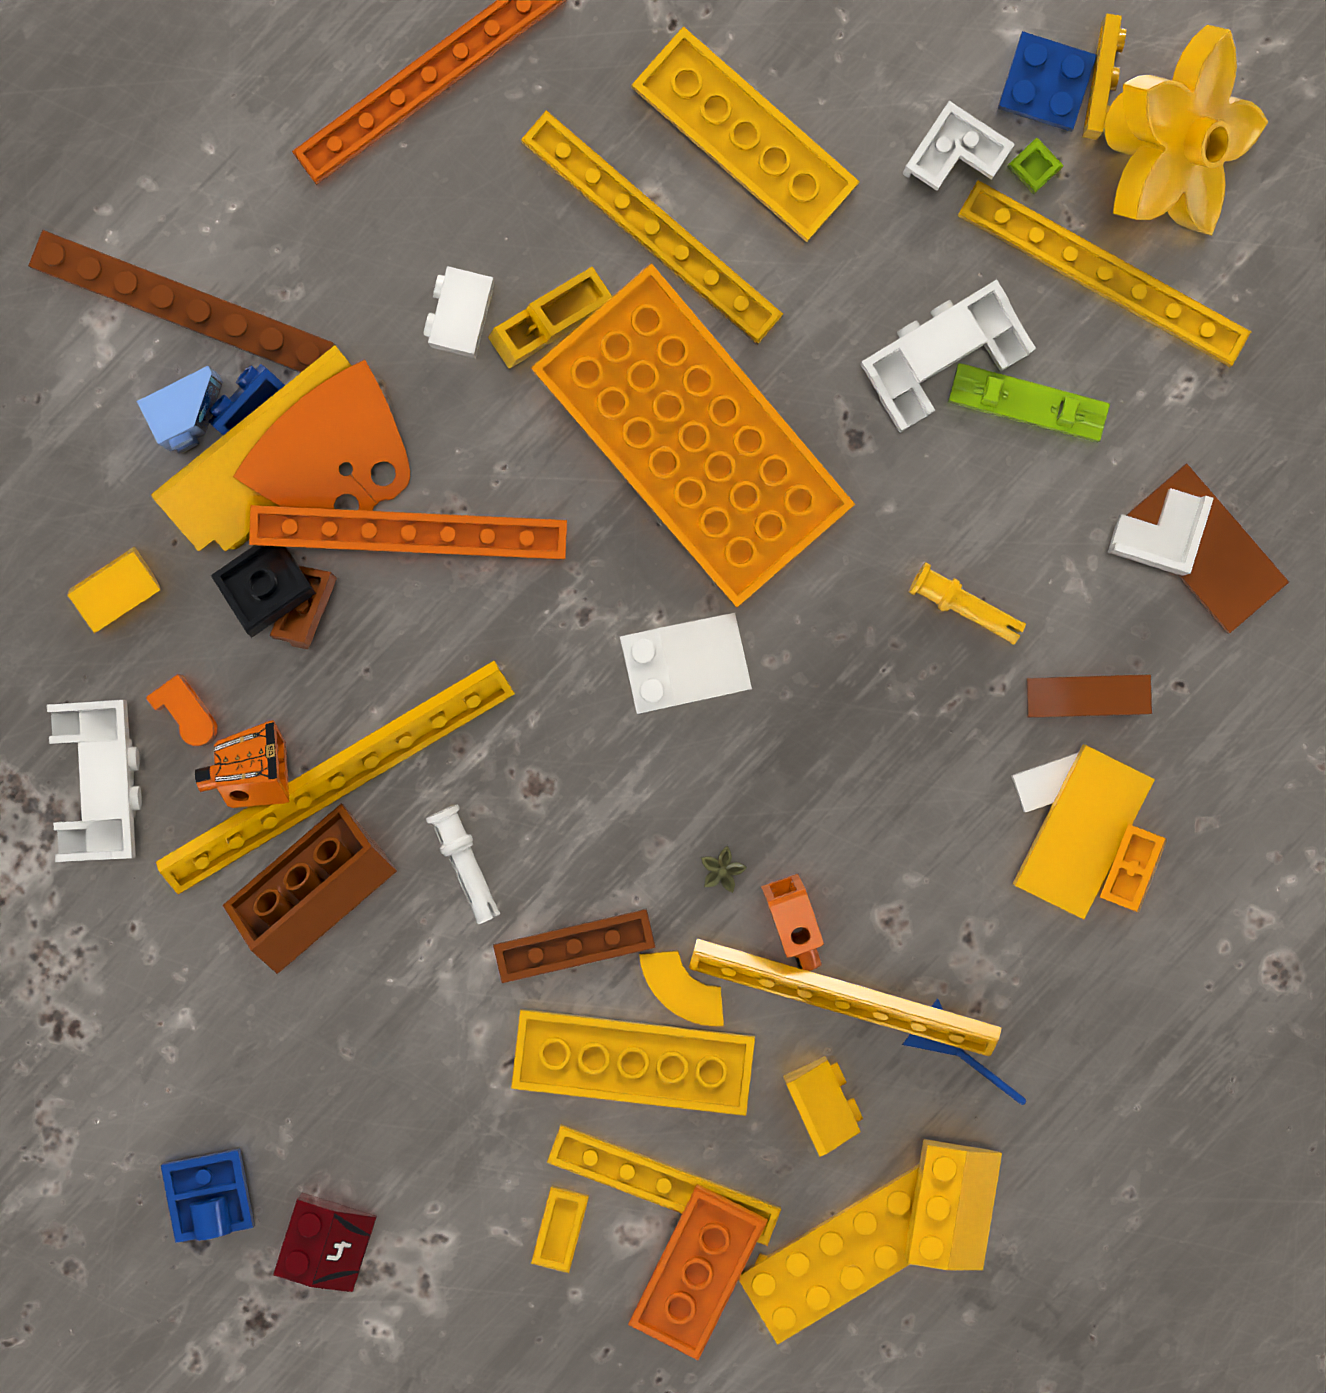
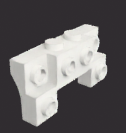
[860,280,1036,433]
[47,700,142,862]

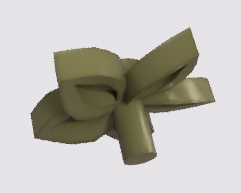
[701,846,747,893]

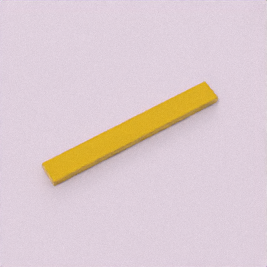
[521,110,783,345]
[958,180,1251,367]
[689,939,1002,1057]

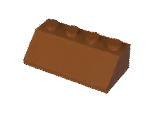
[223,803,397,974]

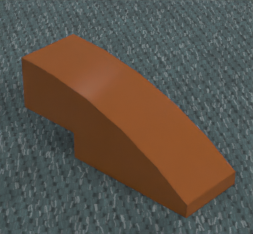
[1027,675,1152,718]

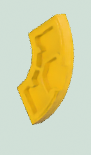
[639,950,724,1026]

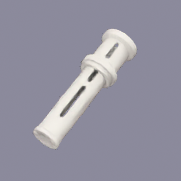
[426,804,501,924]

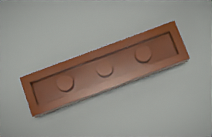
[493,909,655,983]

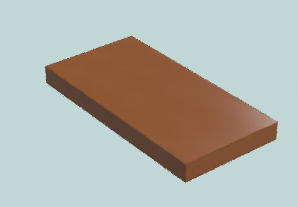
[1126,463,1289,634]

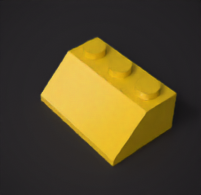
[904,1139,1002,1270]

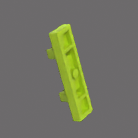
[948,363,1110,443]

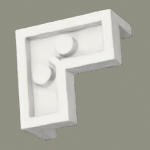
[903,101,1015,190]
[1108,488,1213,576]

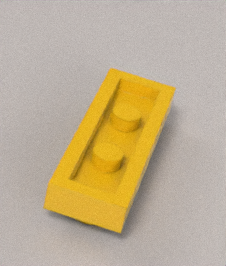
[1082,13,1126,140]

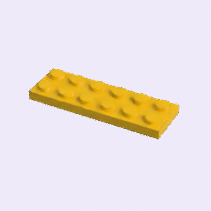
[631,26,860,242]
[511,1009,755,1116]
[738,1164,919,1345]

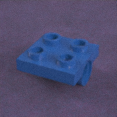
[161,1148,255,1243]

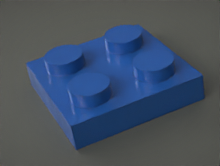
[997,31,1097,132]

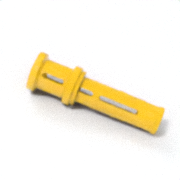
[908,562,1026,645]

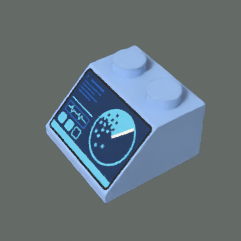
[137,366,223,453]

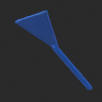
[902,998,1026,1105]

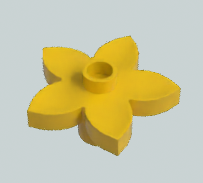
[1105,25,1268,236]

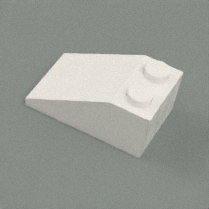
[620,613,752,715]

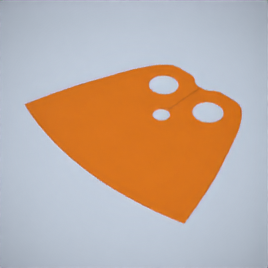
[233,360,410,511]

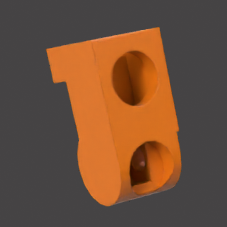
[145,674,218,746]

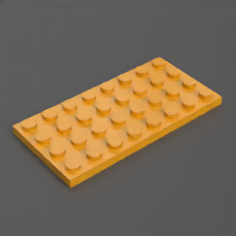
[531,263,855,607]

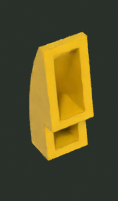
[488,266,612,369]

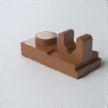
[270,566,337,649]

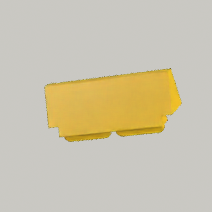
[151,345,352,552]

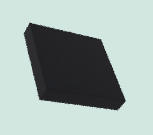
[211,545,316,638]

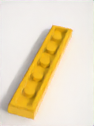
[547,1124,781,1246]

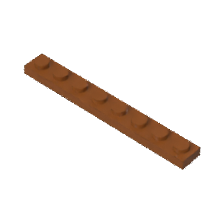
[28,230,336,373]

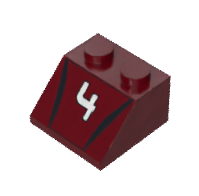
[273,1192,377,1292]

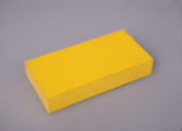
[531,1185,589,1273]

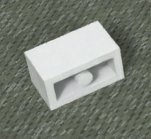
[424,266,495,359]

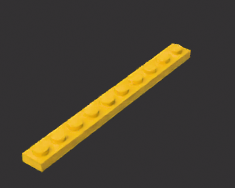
[155,660,515,894]

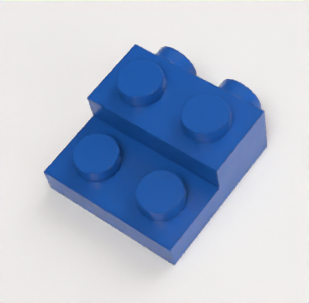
[208,364,285,435]

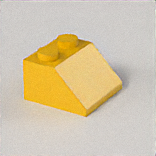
[783,1056,863,1157]

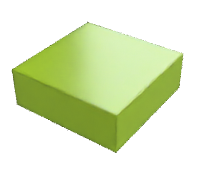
[1007,138,1064,194]

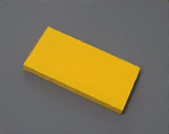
[1013,744,1155,919]

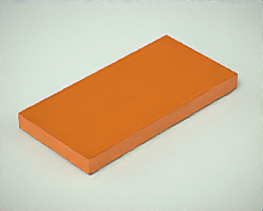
[628,1184,768,1360]

